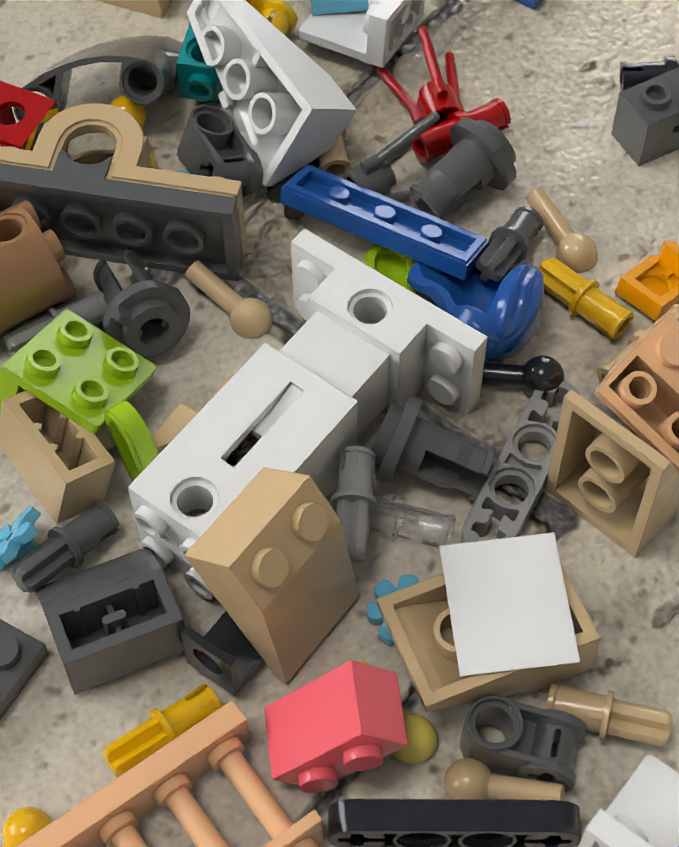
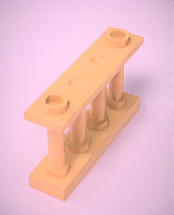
[16,700,323,847]

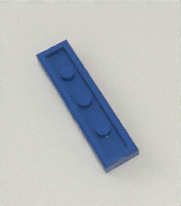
[279,164,490,281]

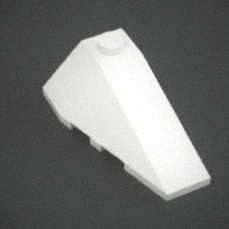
[187,0,357,187]

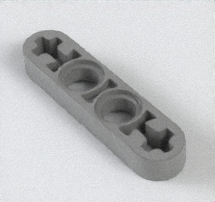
[461,381,581,543]

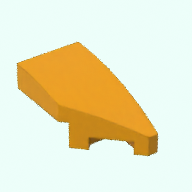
[615,241,679,322]

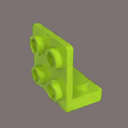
[0,308,156,433]

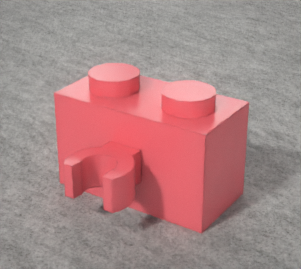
[264,660,408,793]

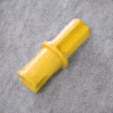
[539,257,634,341]
[103,683,222,778]

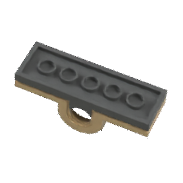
[0,103,247,281]

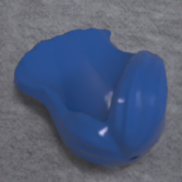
[407,261,544,361]

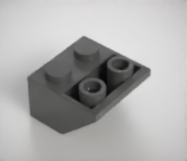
[36,548,185,695]

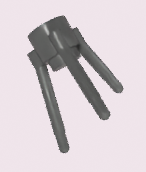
[343,112,439,203]

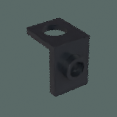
[181,611,264,696]

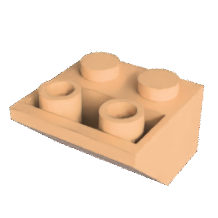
[594,313,679,472]

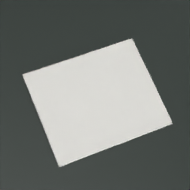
[439,532,580,677]

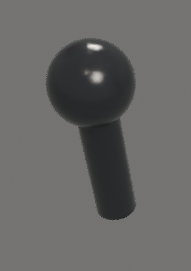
[481,355,565,399]

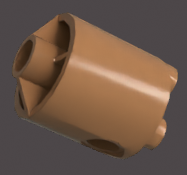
[0,200,77,334]

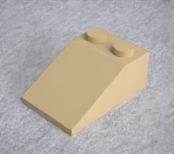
[545,389,679,558]
[184,467,360,683]
[376,562,601,712]

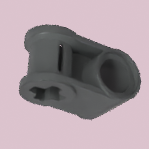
[177,105,263,194]
[460,695,587,792]

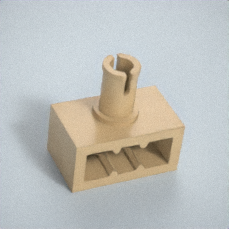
[0,391,116,524]

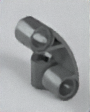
[13,36,183,121]

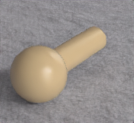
[525,186,598,273]
[185,260,272,339]
[444,758,565,801]

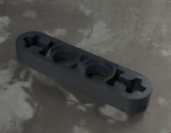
[328,799,582,847]

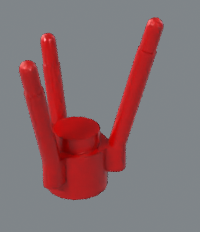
[371,26,465,128]

